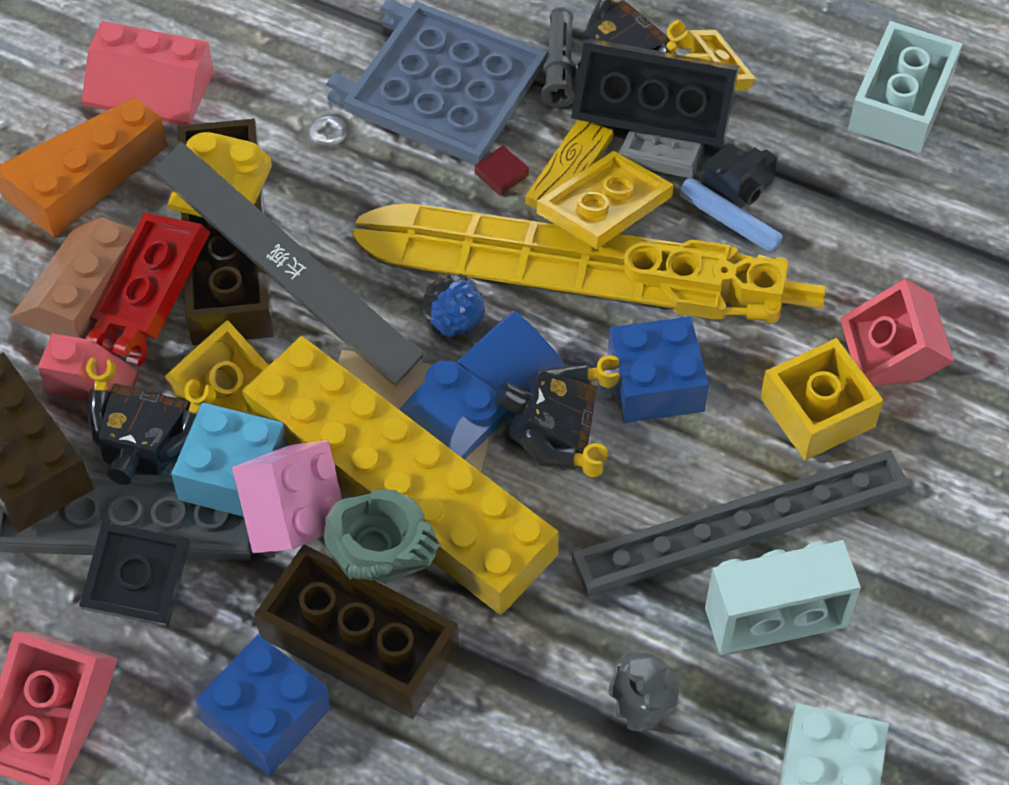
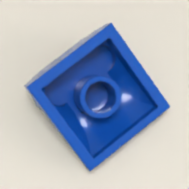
[399,361,508,460]

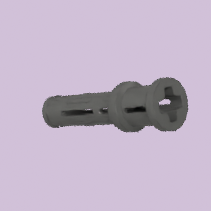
[541,7,576,108]

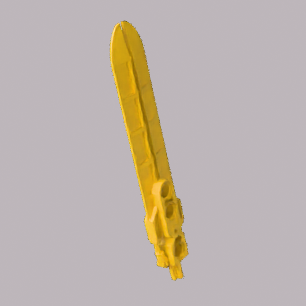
[353,203,826,324]

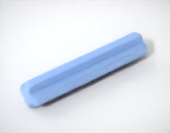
[679,178,783,252]

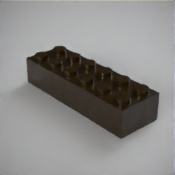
[177,118,274,345]

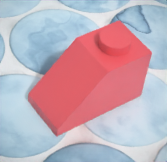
[38,333,139,402]

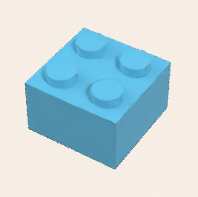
[171,403,287,517]

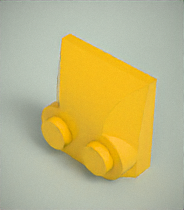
[168,132,272,217]
[164,320,269,414]

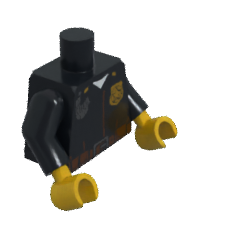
[578,0,694,70]
[495,355,620,478]
[86,357,216,485]

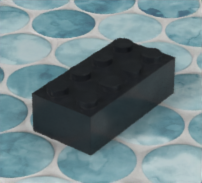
[571,39,740,147]

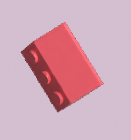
[82,21,214,125]

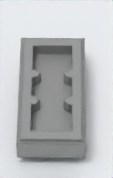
[619,130,704,179]

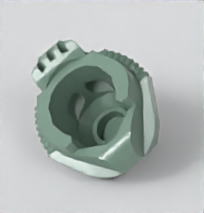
[324,489,440,584]

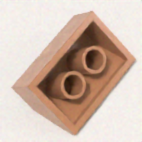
[11,217,135,339]

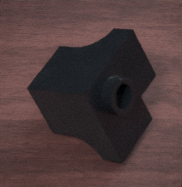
[701,142,778,208]

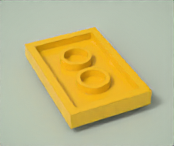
[536,151,674,249]

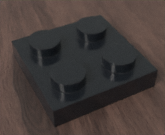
[79,521,190,627]

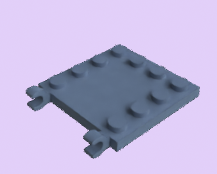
[326,0,547,165]

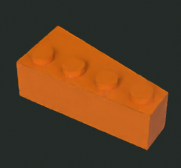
[0,97,168,238]

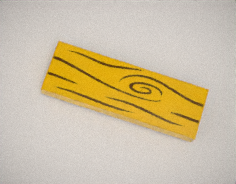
[525,120,613,209]

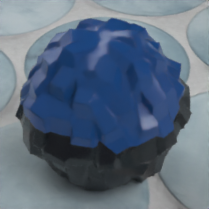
[421,273,485,338]

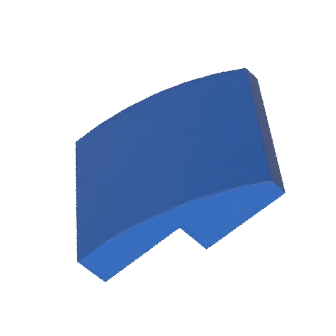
[456,311,566,427]

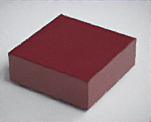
[474,145,529,196]

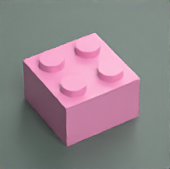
[232,440,342,553]

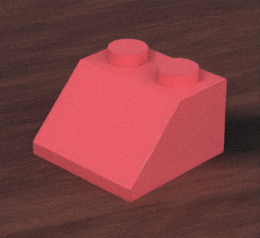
[840,278,954,386]

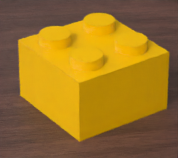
[760,338,884,461]

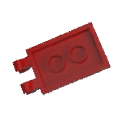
[86,213,210,366]

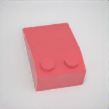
[0,631,118,785]

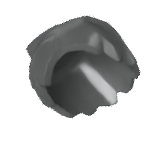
[608,651,679,731]

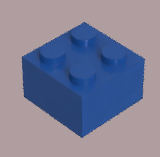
[607,316,709,423]
[195,634,331,776]

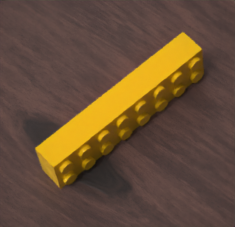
[242,335,558,616]

